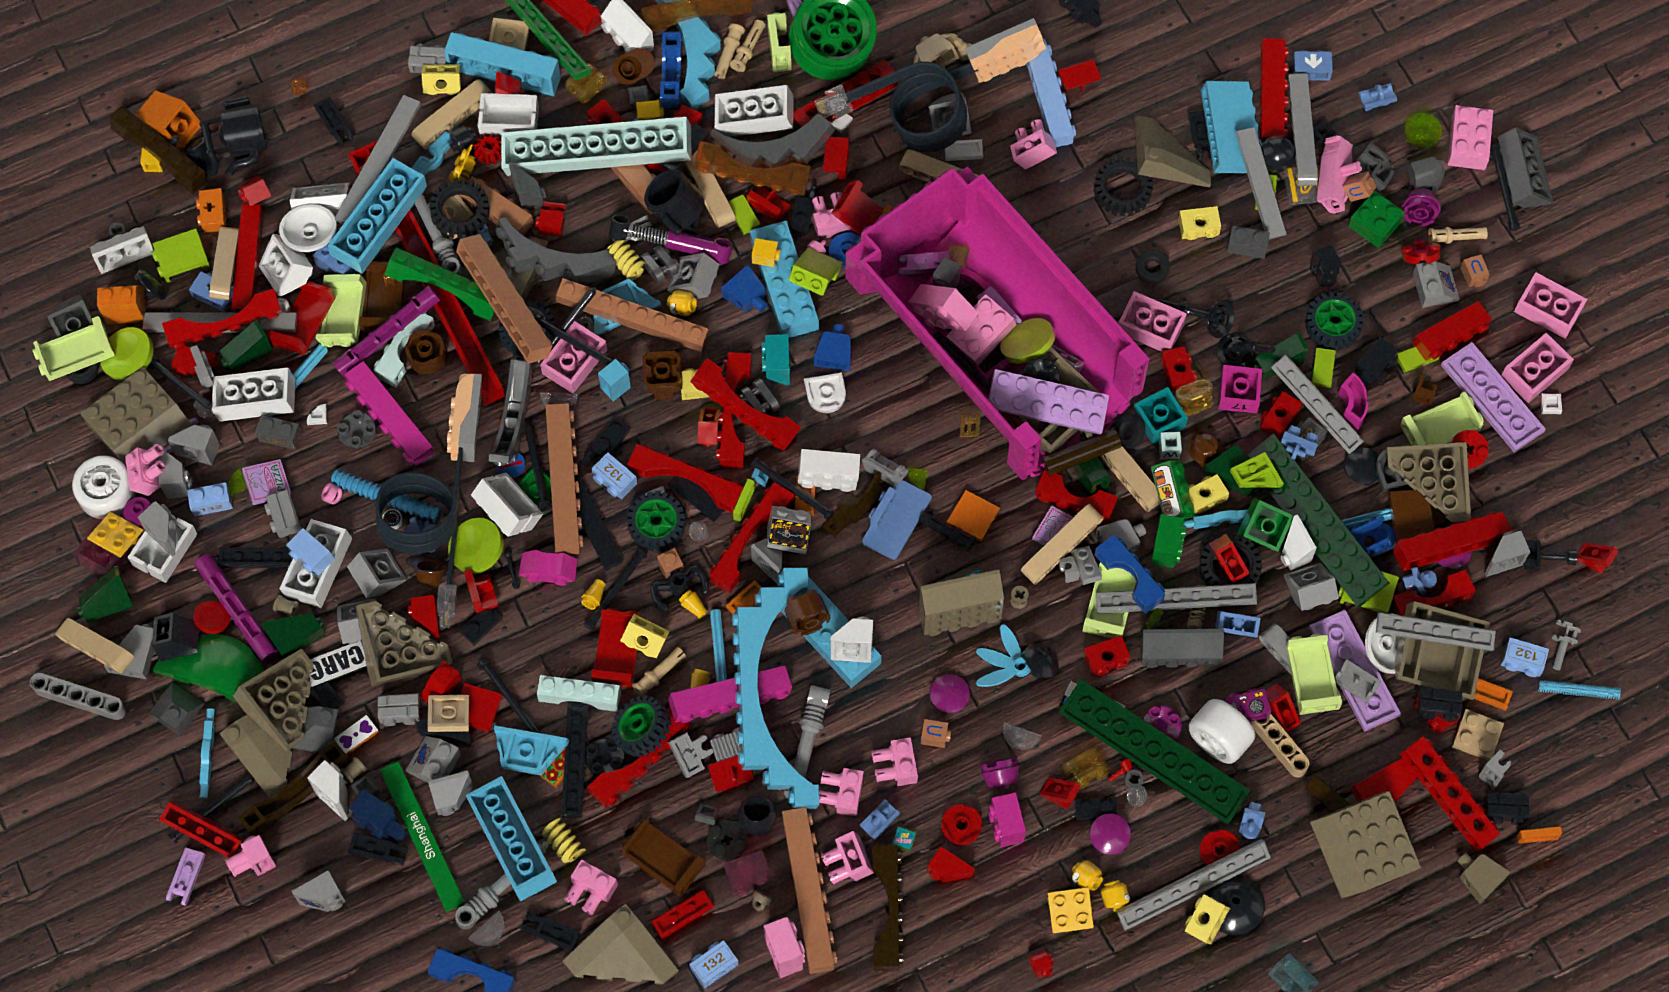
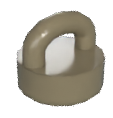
[751,889,773,911]

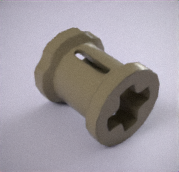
[1010,586,1029,609]
[273,595,299,617]
[340,757,367,783]

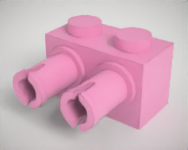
[1010,119,1057,170]
[812,192,854,240]
[125,444,166,496]
[871,738,918,786]
[819,768,864,817]
[821,831,874,884]
[225,835,276,877]
[564,860,618,915]

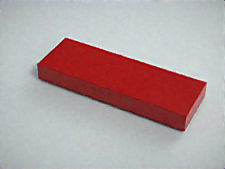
[651,889,715,939]

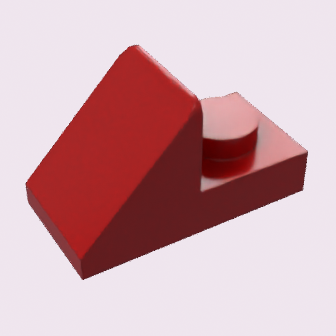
[1577,542,1619,574]
[1040,777,1081,809]

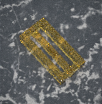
[959,414,980,437]

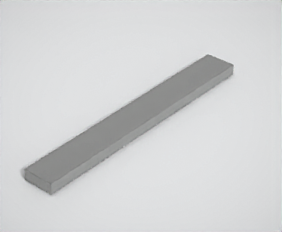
[334,95,421,224]
[143,313,298,333]
[1096,583,1257,614]
[1116,839,1271,930]

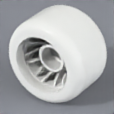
[72,456,136,519]
[1189,699,1255,764]

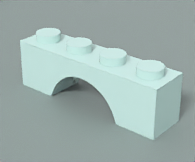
[374,314,435,387]
[537,675,621,712]

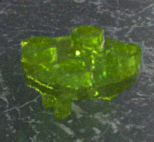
[1405,113,1442,148]

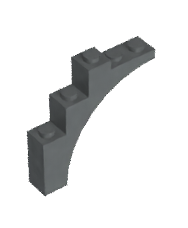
[710,113,835,178]
[496,217,616,285]
[489,355,533,466]

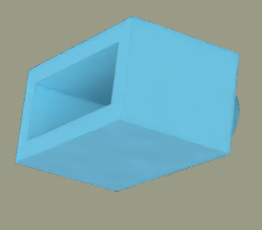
[598,359,631,401]

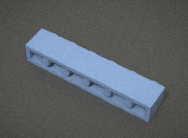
[1026,39,1076,147]

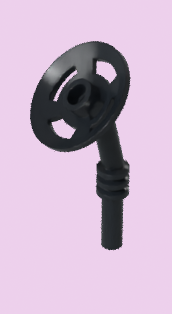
[1158,298,1235,338]
[1217,334,1275,367]

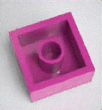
[1218,365,1262,413]
[988,793,1026,848]

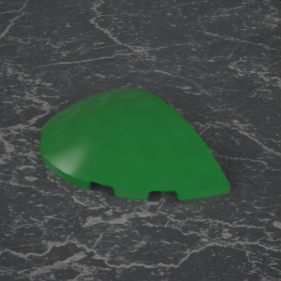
[152,634,265,702]

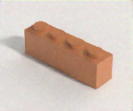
[610,164,656,216]
[459,176,534,236]

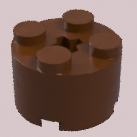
[405,329,446,375]
[784,590,831,635]

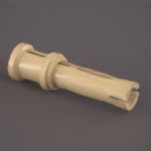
[730,20,766,72]
[714,24,745,79]
[1428,227,1488,244]
[632,647,686,697]

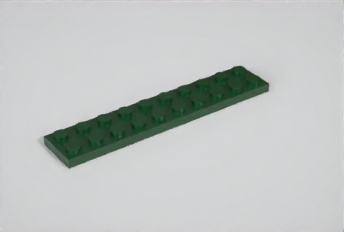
[1246,433,1390,608]
[1059,679,1250,825]

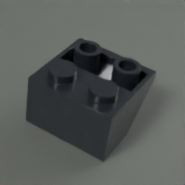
[152,613,200,662]

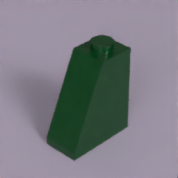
[220,320,273,374]
[1252,332,1308,381]
[1203,444,1263,497]
[1073,457,1111,497]
[77,566,133,623]
[261,613,325,659]

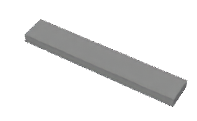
[1235,127,1287,240]
[1271,354,1364,454]
[1375,612,1496,651]

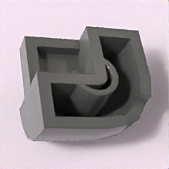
[1352,142,1394,192]
[1407,157,1446,193]
[1376,443,1409,492]

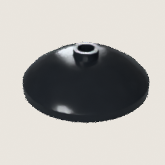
[1205,875,1265,936]

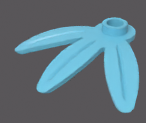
[976,624,1031,687]

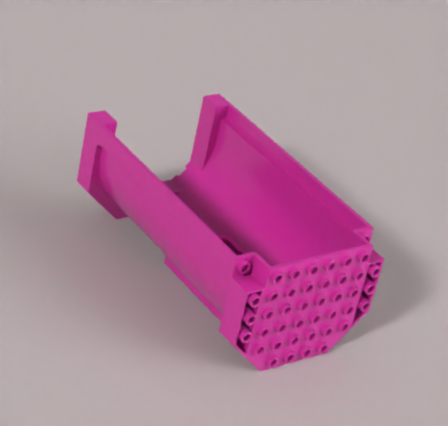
[846,166,1150,480]

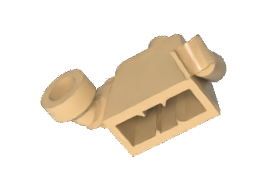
[913,33,972,74]

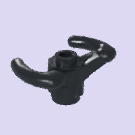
[170,135,219,177]
[650,565,709,612]

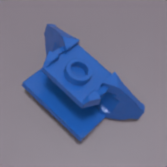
[1349,516,1395,556]

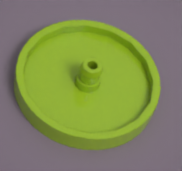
[1000,318,1055,364]
[100,327,154,381]
[448,518,504,574]

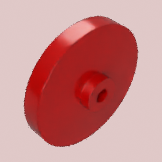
[193,601,230,634]

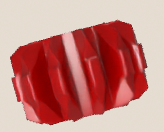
[474,133,502,166]

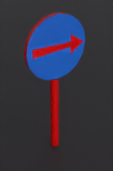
[497,418,525,479]

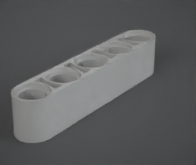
[1259,623,1340,696]
[30,673,126,720]

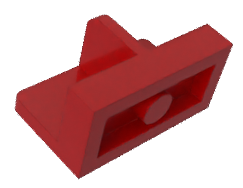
[1058,59,1101,91]
[823,137,850,180]
[747,186,790,223]
[464,569,499,613]
[708,755,754,793]

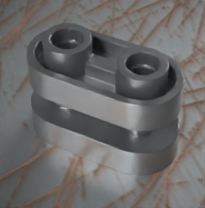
[640,245,680,284]
[738,378,780,414]

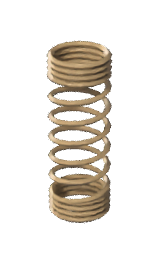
[1187,585,1206,629]

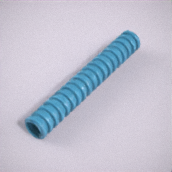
[331,469,441,523]

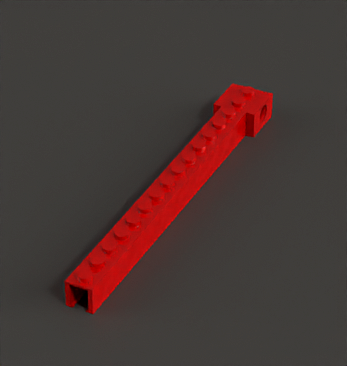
[348,140,505,406]

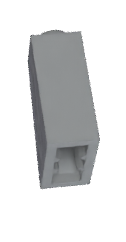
[104,624,155,679]

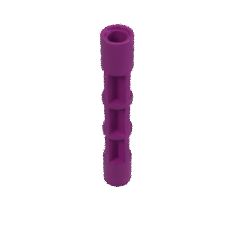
[333,285,441,377]
[194,554,279,663]

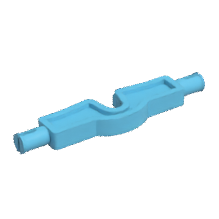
[412,125,459,176]
[1183,509,1248,529]
[199,709,215,799]

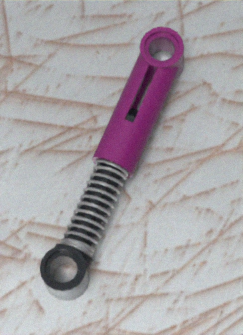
[608,215,733,264]

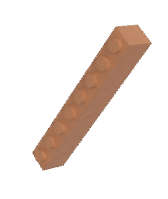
[456,234,552,364]
[556,278,708,352]
[545,403,583,555]
[782,807,837,974]

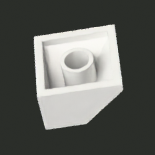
[1281,514,1316,571]

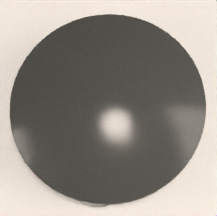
[337,410,377,449]

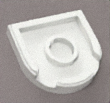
[804,372,846,413]

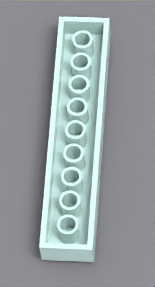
[502,117,691,176]

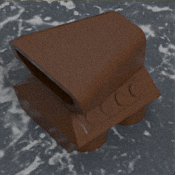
[642,351,682,400]

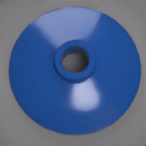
[829,233,861,268]

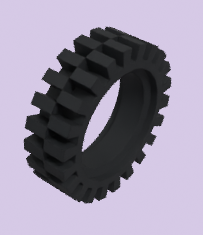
[1094,157,1153,217]
[430,178,490,239]
[1199,534,1262,586]

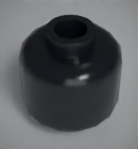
[448,126,477,153]

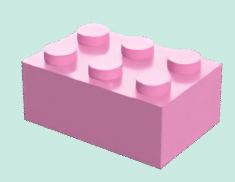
[1447,105,1493,170]
[1514,273,1588,339]
[908,284,978,331]
[1118,291,1187,351]
[946,294,1016,367]
[540,321,607,394]
[1501,333,1574,403]
[764,917,805,978]

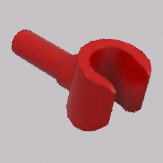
[1108,759,1133,782]

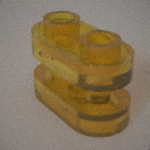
[565,63,608,103]
[1176,379,1213,416]
[1062,747,1109,790]

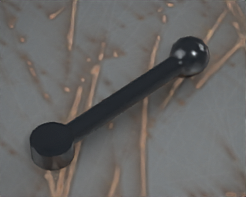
[504,550,520,589]

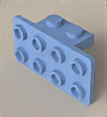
[862,480,932,560]

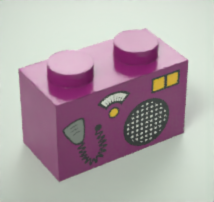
[1225,688,1271,722]

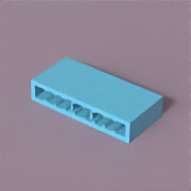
[1201,81,1261,173]

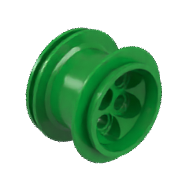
[789,0,877,80]

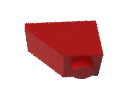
[495,72,525,95]
[171,346,219,377]
[698,408,721,446]
[408,595,440,639]
[420,661,462,704]
[1265,684,1301,733]
[927,847,975,882]

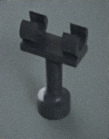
[1524,540,1577,570]

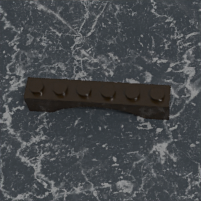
[109,105,206,195]
[237,741,351,836]
[873,845,903,971]

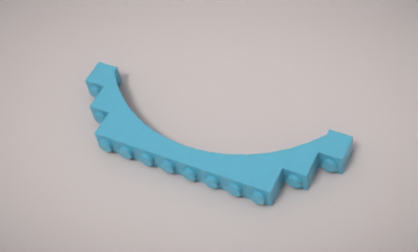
[654,0,721,110]
[732,568,819,809]

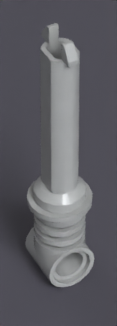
[415,193,465,277]
[784,685,831,799]
[455,841,549,929]

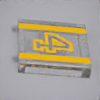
[1283,165,1321,205]

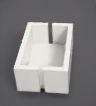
[478,93,539,138]
[797,449,860,492]
[471,472,543,537]
[128,514,197,583]

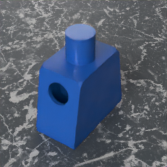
[721,265,768,312]
[814,324,851,371]

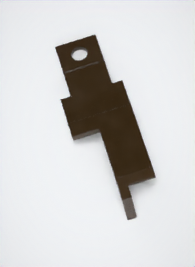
[822,472,887,538]

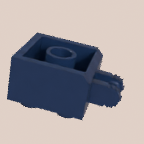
[349,790,406,841]

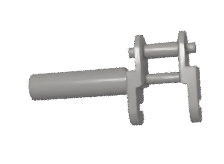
[1552,620,1581,670]

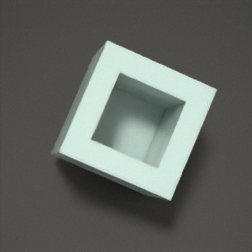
[1159,432,1182,460]

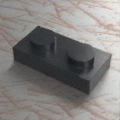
[460,608,502,646]
[1075,798,1117,821]

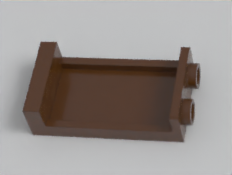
[359,260,405,332]
[621,819,706,897]

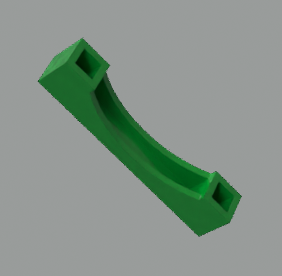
[384,248,495,321]

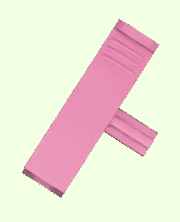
[1317,136,1362,213]

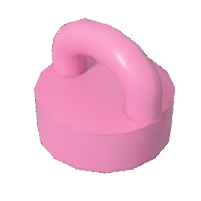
[807,240,826,254]
[321,483,342,504]

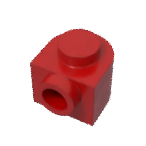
[1028,950,1054,978]

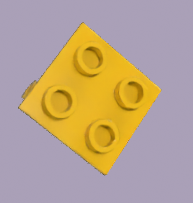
[447,145,476,184]
[87,511,143,558]
[1047,887,1094,933]

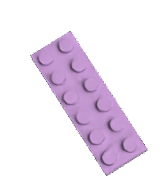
[1441,342,1546,453]
[988,369,1109,434]
[1309,610,1401,732]

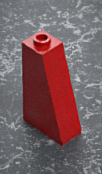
[1350,758,1425,802]

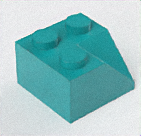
[761,334,790,385]
[1134,387,1188,445]

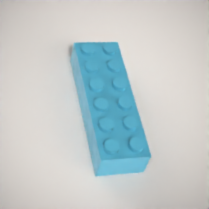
[444,32,561,96]
[327,158,427,274]
[750,221,819,338]
[781,577,882,688]
[466,776,557,902]

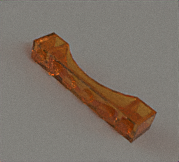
[640,0,753,32]
[694,141,811,195]

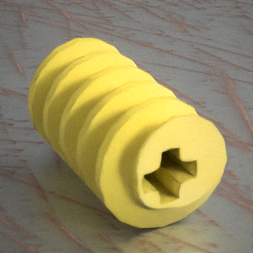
[607,240,644,281]
[542,818,586,863]

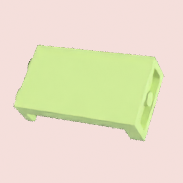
[316,274,367,347]
[32,316,115,381]
[1400,392,1484,446]
[1082,562,1136,639]
[1286,634,1342,715]

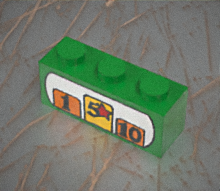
[1151,460,1195,520]

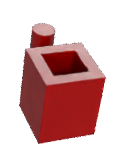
[536,201,566,237]

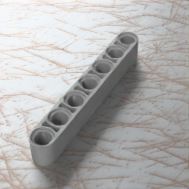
[1288,73,1318,186]

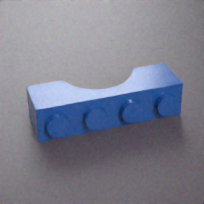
[660,32,682,109]
[1095,535,1165,614]
[427,948,516,992]

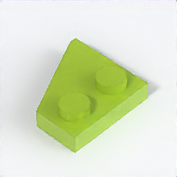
[1230,452,1284,488]

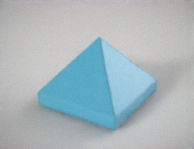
[752,460,769,487]

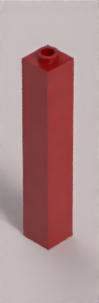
[232,204,264,313]

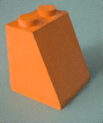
[135,90,201,151]
[97,286,146,325]

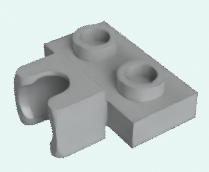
[190,345,214,388]
[1059,545,1102,585]
[668,732,714,778]

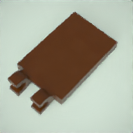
[1388,490,1434,545]

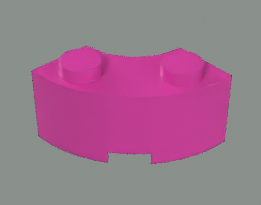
[1338,373,1368,431]
[519,550,578,586]

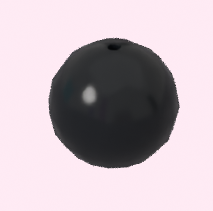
[1261,136,1296,173]
[737,796,777,836]

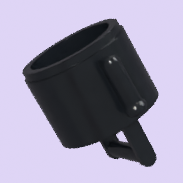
[199,96,267,176]
[644,169,705,236]

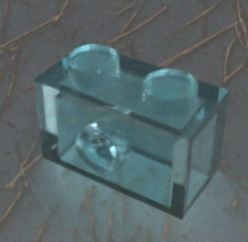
[1268,953,1320,992]

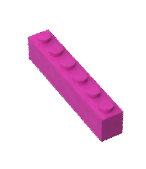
[344,361,434,467]
[668,666,792,723]

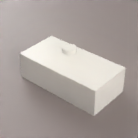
[715,85,793,137]
[212,368,295,422]
[279,519,352,608]

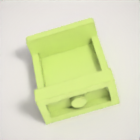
[767,13,791,72]

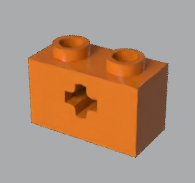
[196,188,227,233]

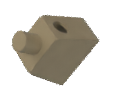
[1457,853,1510,904]

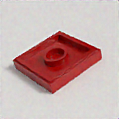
[460,683,503,733]

